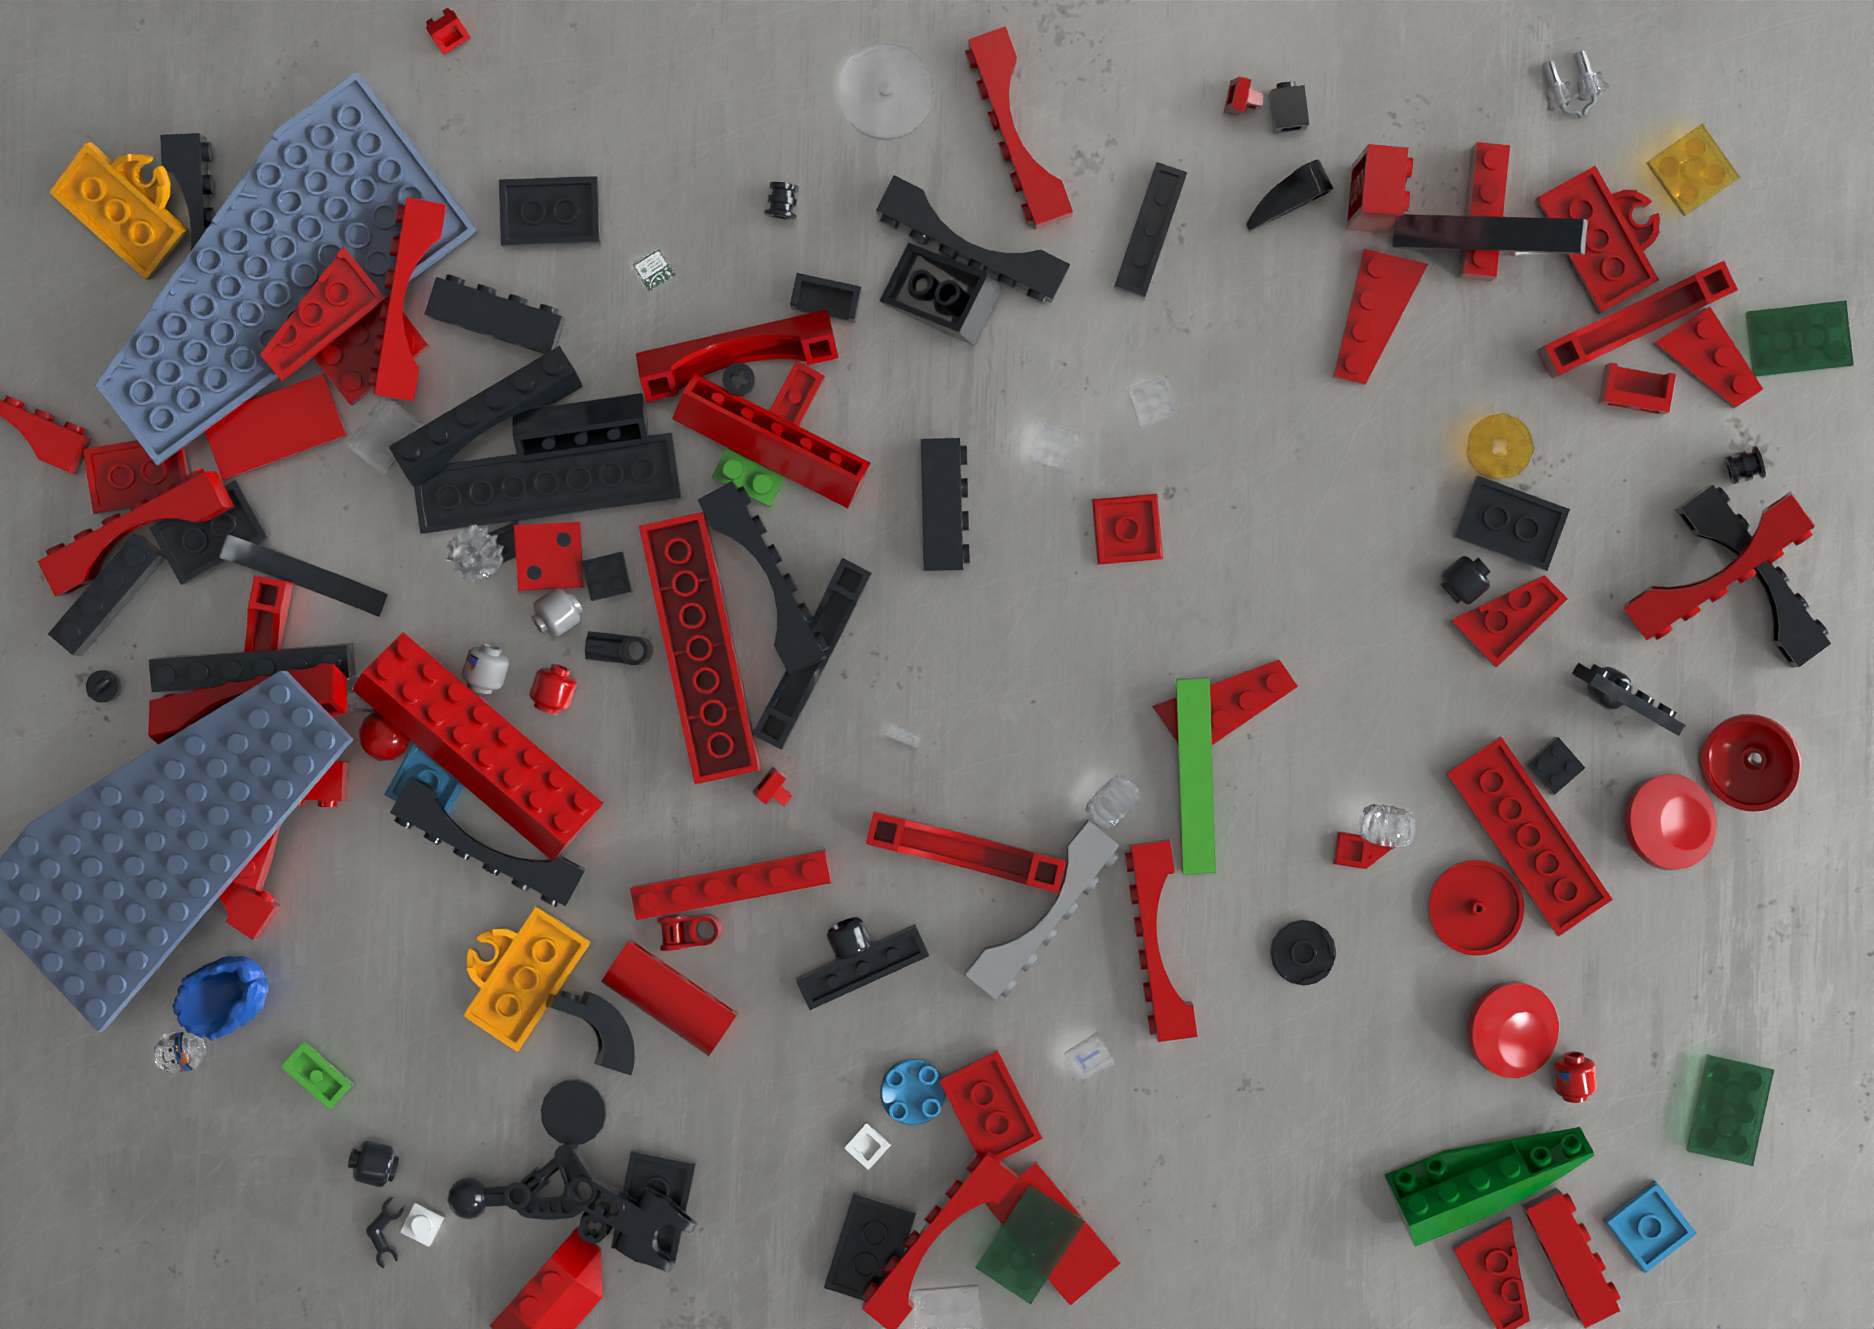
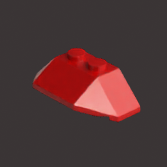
[490,1227,603,1329]

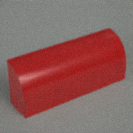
[601,939,738,1056]

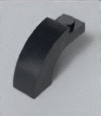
[545,990,635,1075]

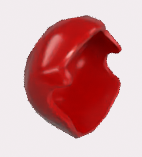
[359,711,410,761]

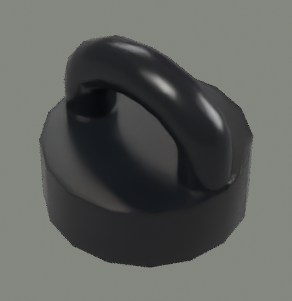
[86,670,121,703]

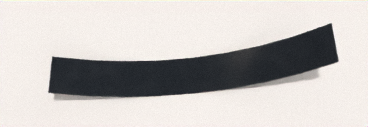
[218,534,388,617]

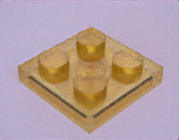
[1646,124,1740,216]

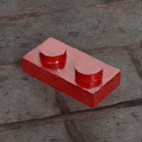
[769,361,825,426]

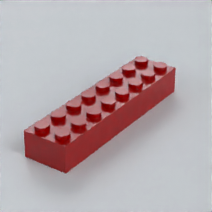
[639,512,761,784]
[352,632,604,862]

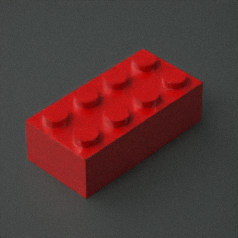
[1346,144,1413,233]

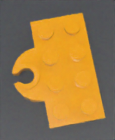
[49,142,189,280]
[463,906,591,1052]

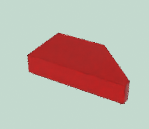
[1333,831,1399,869]

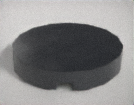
[1270,919,1336,986]
[541,1079,607,1145]

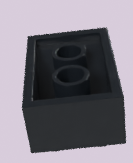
[880,243,1003,345]

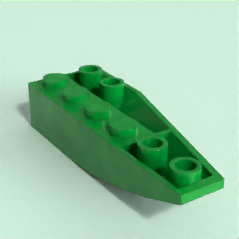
[1385,1127,1594,1247]

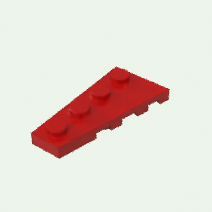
[260,246,386,381]
[1333,249,1428,385]
[1152,659,1298,745]

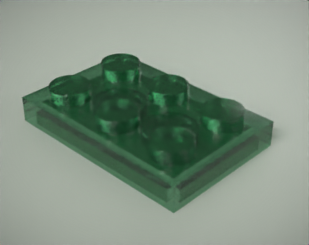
[1746,300,1854,377]
[1686,1054,1774,1166]
[975,1183,1085,1305]

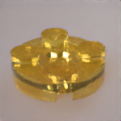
[1467,413,1534,479]

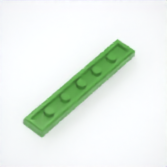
[1176,677,1216,874]

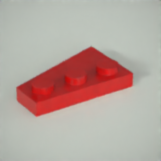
[1652,307,1764,408]
[1449,575,1568,668]
[1452,1216,1530,1329]

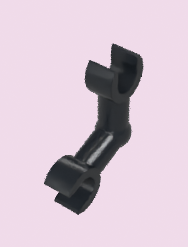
[366,1197,405,1268]

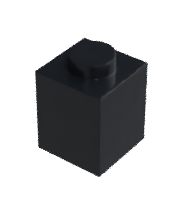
[1269,81,1309,133]

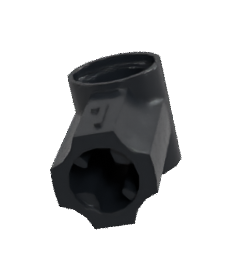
[584,631,653,665]

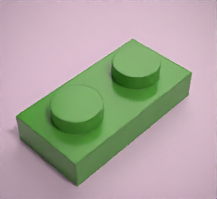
[711,448,785,507]
[281,1041,354,1110]

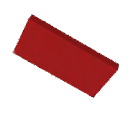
[205,374,347,481]
[985,1161,1121,1305]

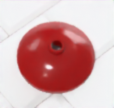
[1701,714,1801,812]

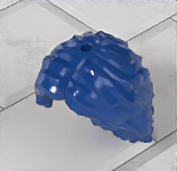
[172,956,269,1041]

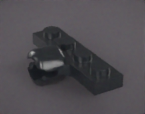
[1572,662,1686,736]
[796,917,929,1010]

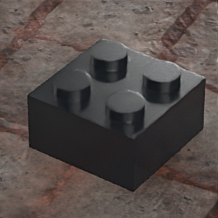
[582,552,633,601]
[1524,737,1585,795]

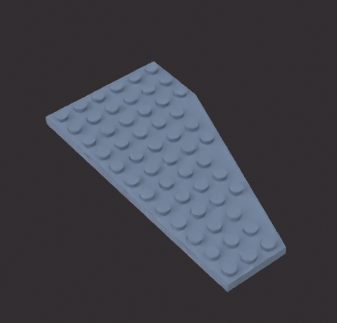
[95,71,477,466]
[0,671,354,1032]

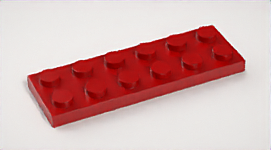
[1446,736,1613,937]

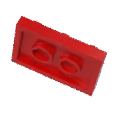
[314,297,430,405]
[83,440,189,514]
[939,1050,1043,1160]

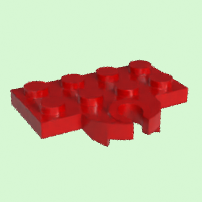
[1536,165,1660,313]

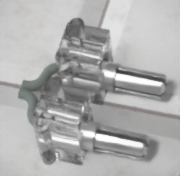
[1543,50,1609,119]

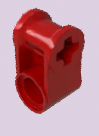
[657,914,722,951]

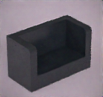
[790,273,862,323]

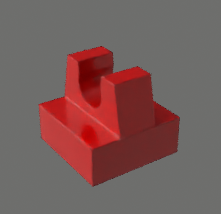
[425,8,471,55]
[1223,76,1264,116]
[752,767,792,806]

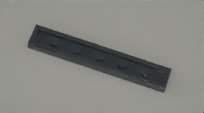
[1392,214,1588,254]

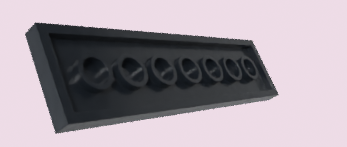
[414,432,681,534]

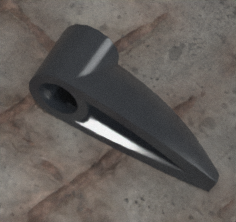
[1246,159,1334,232]

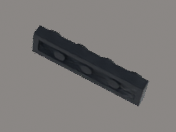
[1114,162,1187,298]

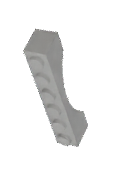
[965,819,1120,1000]

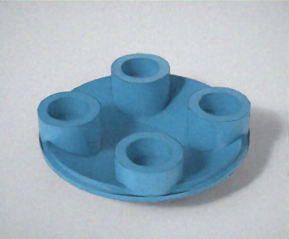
[880,1060,946,1125]

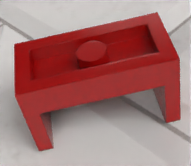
[1598,362,1676,415]

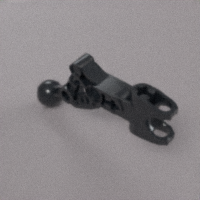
[447,1142,697,1273]

